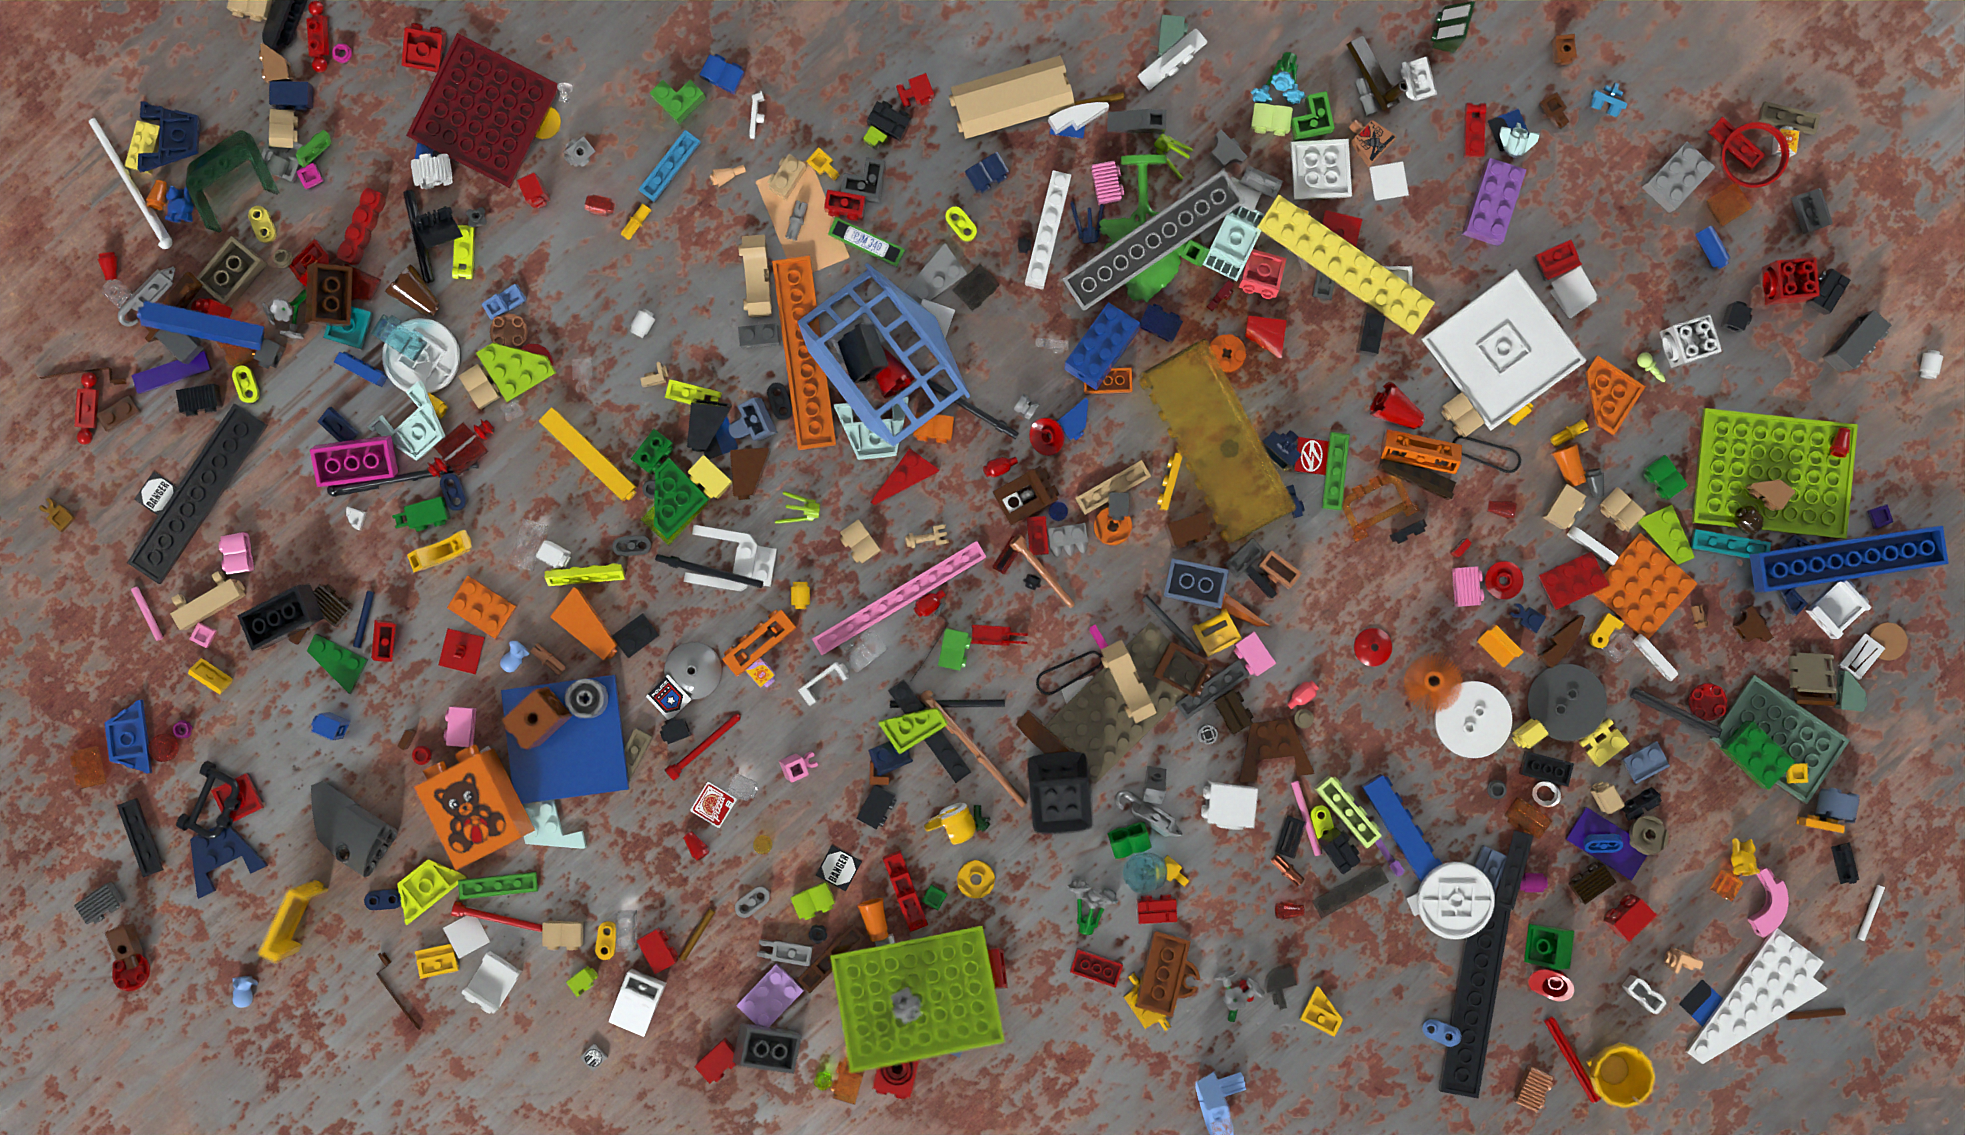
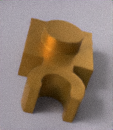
[39,498,76,532]

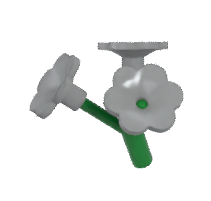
[262,289,307,339]
[1214,971,1265,1022]

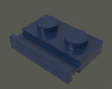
[868,741,913,776]

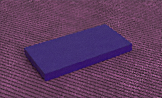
[1565,807,1647,881]

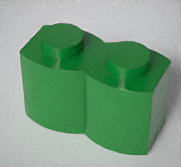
[1643,455,1688,500]
[1107,822,1152,859]

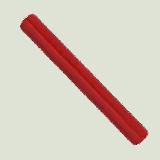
[1544,1016,1601,1103]

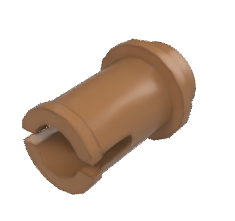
[1690,605,1709,630]

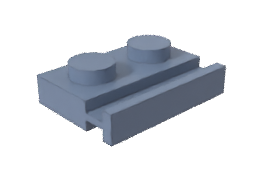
[1622,741,1670,784]
[1474,845,1507,893]

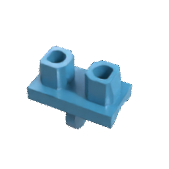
[1590,82,1628,117]

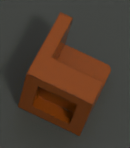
[869,760,890,785]

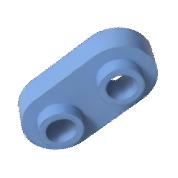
[1423,1019,1461,1047]

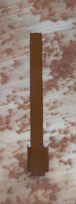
[39,367,127,385]
[376,952,421,1030]

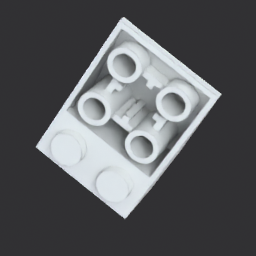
[609,968,667,1037]

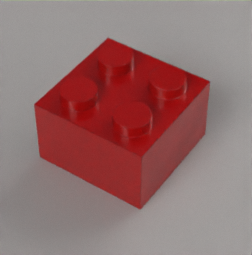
[1603,894,1658,942]

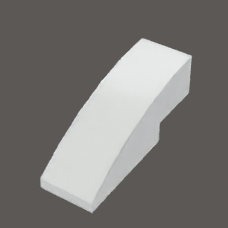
[1048,102,1109,134]

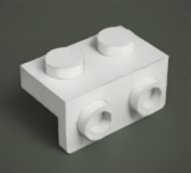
[1401,57,1437,101]

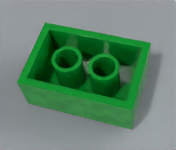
[1720,720,1795,790]

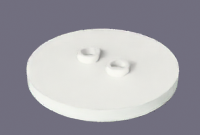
[382,318,460,394]
[1434,681,1512,758]
[1417,862,1495,939]

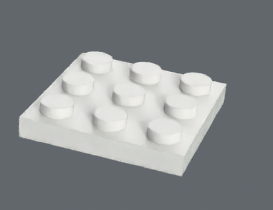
[1290,139,1352,200]

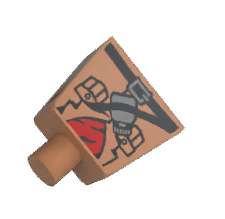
[1349,119,1397,167]

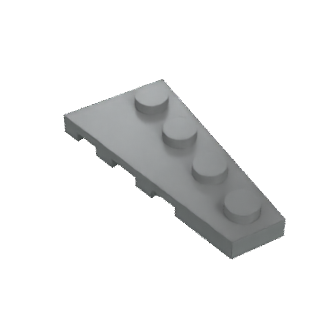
[904,243,967,305]

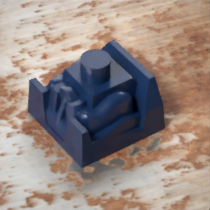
[1257,430,1301,472]

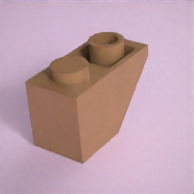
[258,43,294,84]
[1745,480,1795,511]

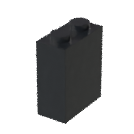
[837,323,889,383]

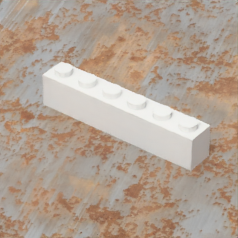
[1025,170,1071,289]

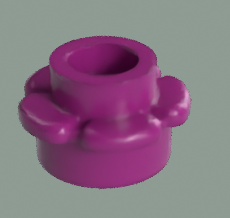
[173,720,192,739]

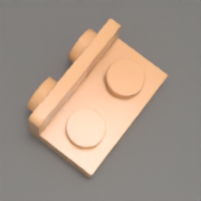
[1664,947,1704,973]

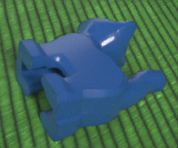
[165,185,194,223]

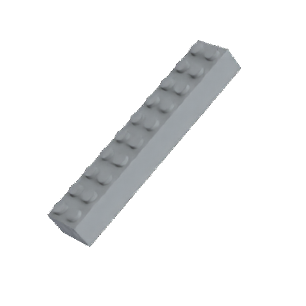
[1062,169,1245,311]

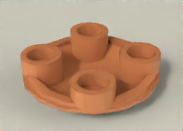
[489,313,528,348]

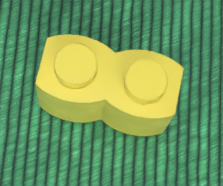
[1512,719,1548,749]

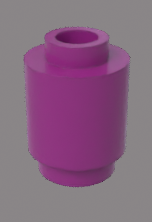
[1519,873,1548,892]

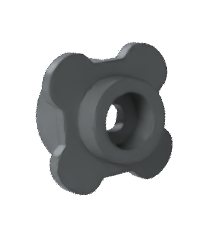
[466,207,487,227]

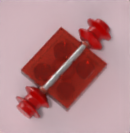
[427,419,494,478]

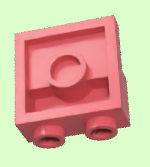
[1239,249,1287,299]

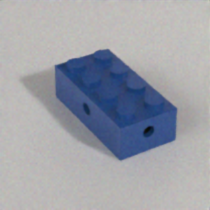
[1065,302,1140,390]

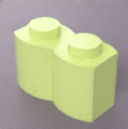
[1251,103,1293,136]

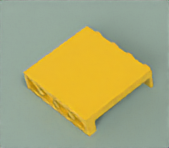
[258,880,328,963]

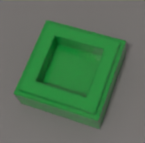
[921,884,948,911]

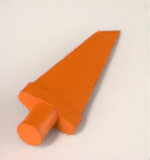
[1216,592,1270,626]

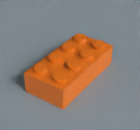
[1084,368,1132,394]

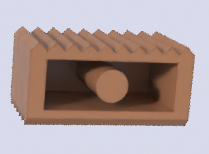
[1513,1064,1553,1112]

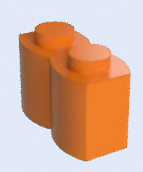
[913,412,954,444]

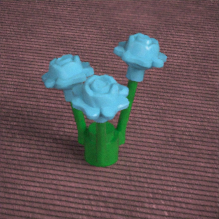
[1251,52,1305,104]

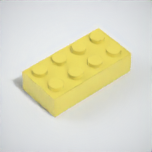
[125,120,160,174]

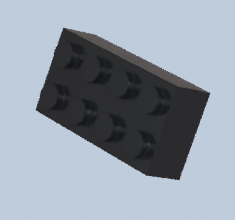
[1519,751,1574,787]

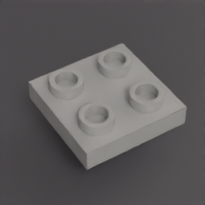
[256,137,305,183]

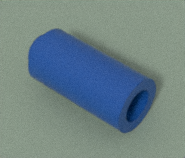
[1695,225,1731,269]

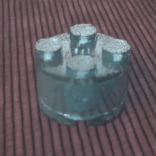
[1123,853,1167,893]

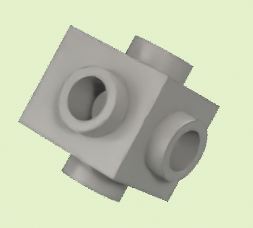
[563,136,596,167]
[890,987,922,1024]

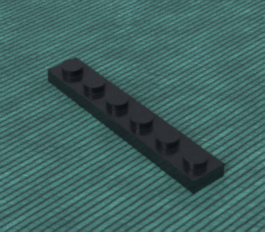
[888,679,971,783]

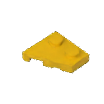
[1299,985,1343,1037]

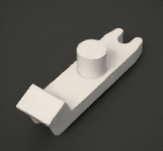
[749,91,765,139]

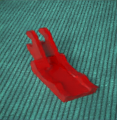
[971,625,1028,646]

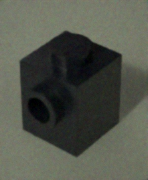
[1721,301,1752,333]
[660,717,692,744]

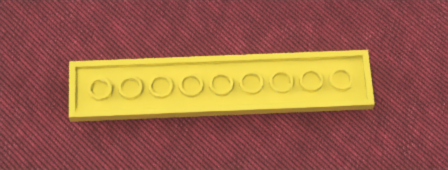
[1257,195,1435,335]

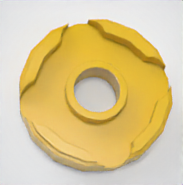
[957,860,995,898]

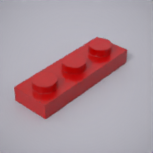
[1708,116,1765,170]

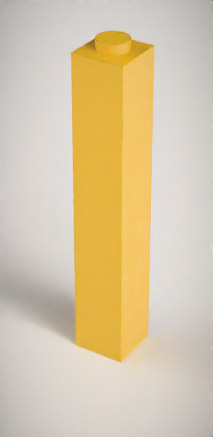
[539,407,638,501]

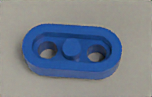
[1583,834,1623,853]

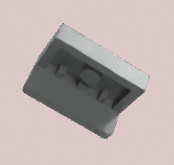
[1791,188,1833,234]

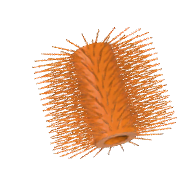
[1403,652,1463,714]

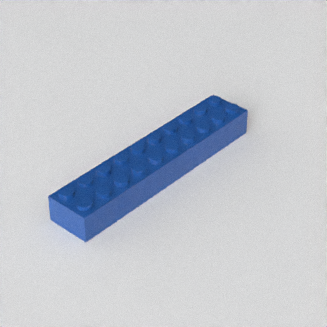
[1749,526,1949,592]

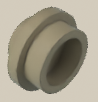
[273,249,293,268]
[1294,709,1314,728]

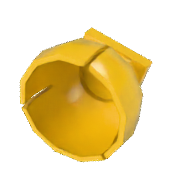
[1586,1042,1655,1108]

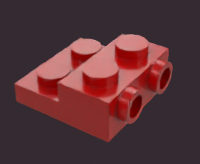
[401,23,447,72]

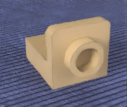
[640,362,669,387]

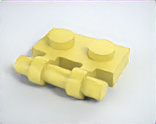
[1578,718,1629,767]

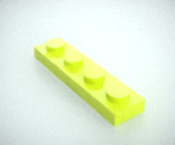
[545,563,625,586]

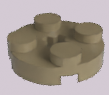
[1629,815,1669,855]

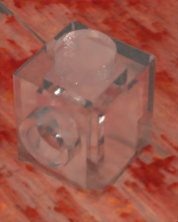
[727,773,759,801]

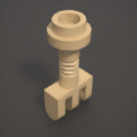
[905,524,949,548]

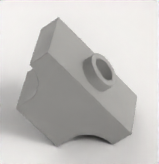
[1210,130,1248,169]

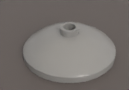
[664,642,722,699]

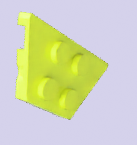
[397,859,467,925]

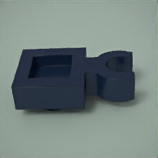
[1284,485,1305,519]
[1509,603,1546,633]

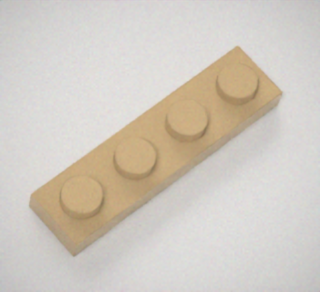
[1075,460,1151,515]

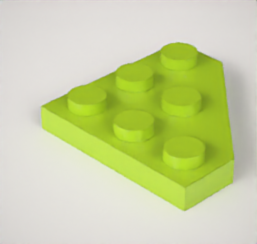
[476,342,557,402]

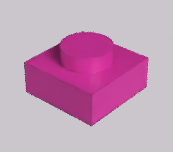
[296,163,324,190]

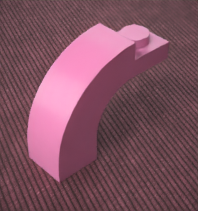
[1747,866,1789,937]

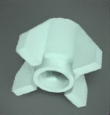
[1499,123,1539,158]

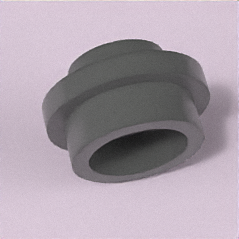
[1487,780,1507,799]

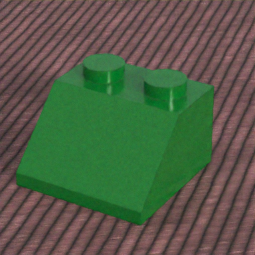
[1524,924,1574,969]

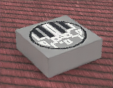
[580,1043,608,1071]

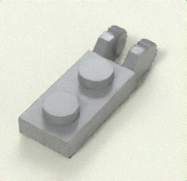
[757,939,813,966]

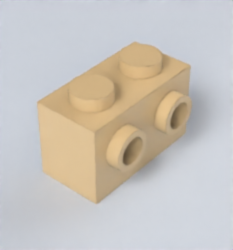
[768,154,807,200]

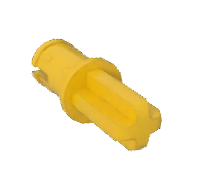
[621,203,652,240]
[1550,419,1588,446]

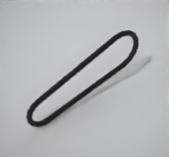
[1452,436,1521,473]
[1036,651,1102,695]

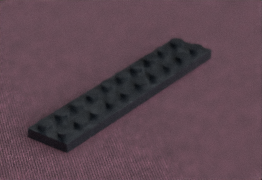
[127,403,268,584]
[1439,905,1511,1098]

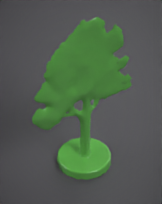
[1099,155,1189,302]

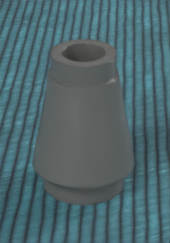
[1585,468,1604,498]

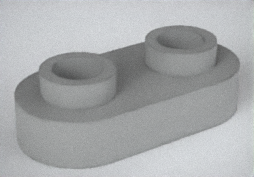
[735,886,770,918]

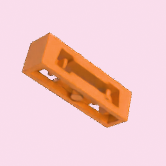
[1381,429,1462,474]
[722,609,797,677]

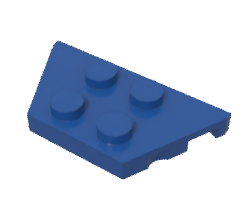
[105,700,152,774]

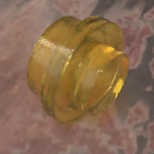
[753,835,772,855]

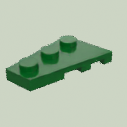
[307,634,368,694]

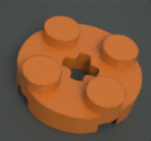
[1207,334,1246,373]
[1093,508,1132,545]

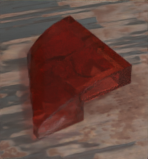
[343,264,381,300]

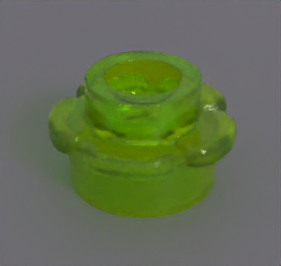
[814,1071,833,1091]

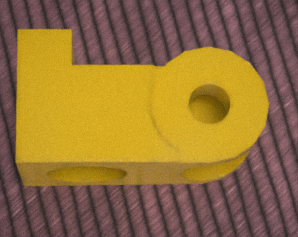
[1588,612,1625,648]

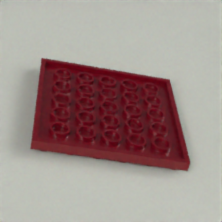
[406,33,561,188]

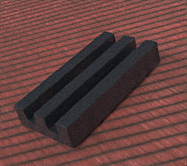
[1275,816,1307,859]

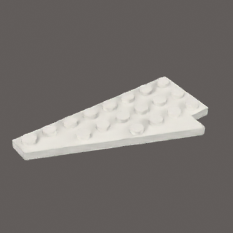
[1685,928,1827,1064]

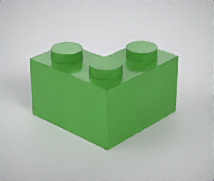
[650,80,706,125]
[1291,91,1335,141]
[938,628,971,671]

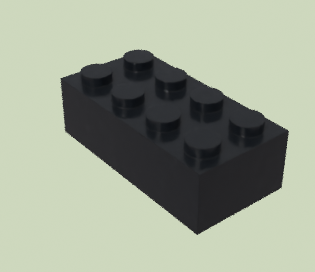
[237,583,324,651]

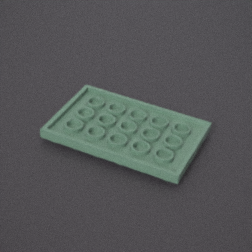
[1710,675,1850,804]

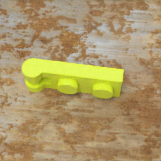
[452,225,475,279]
[665,379,722,405]

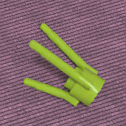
[1154,133,1193,180]
[775,491,820,524]

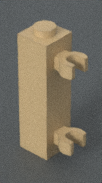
[170,571,246,630]

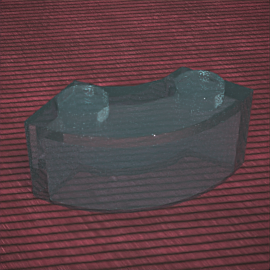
[371,314,427,362]

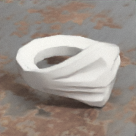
[1532,781,1561,807]

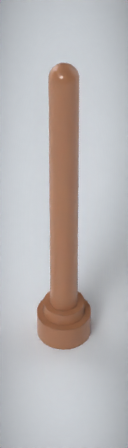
[1009,534,1075,608]

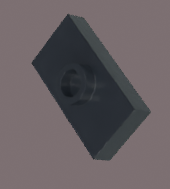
[1245,566,1277,599]

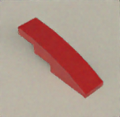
[883,850,928,932]

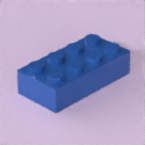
[334,351,387,387]

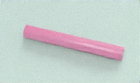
[131,586,164,641]

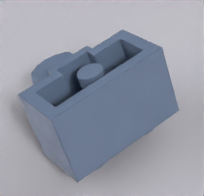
[729,397,778,441]

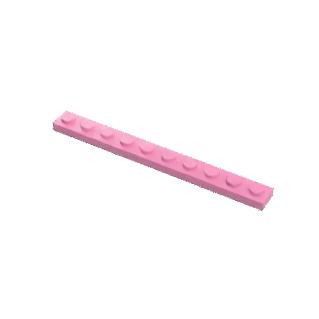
[812,541,987,655]

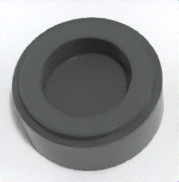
[642,480,655,499]

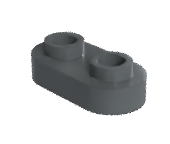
[612,536,652,556]

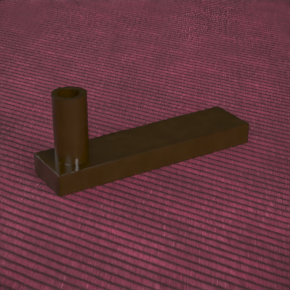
[1346,36,1408,111]

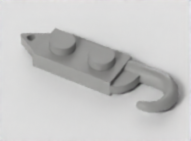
[118,267,175,326]
[1115,790,1183,837]

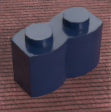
[965,152,1010,193]

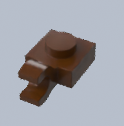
[1539,92,1569,129]

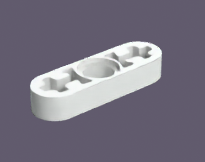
[1567,526,1619,566]
[1633,634,1678,681]

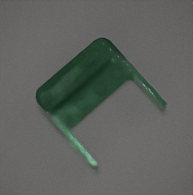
[186,130,280,233]

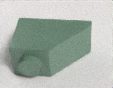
[1157,15,1188,57]
[1834,670,1867,712]

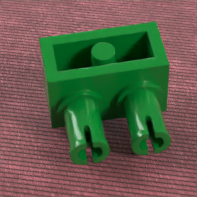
[631,429,674,474]

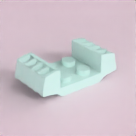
[1203,206,1265,281]

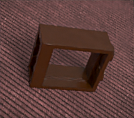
[1152,641,1213,698]

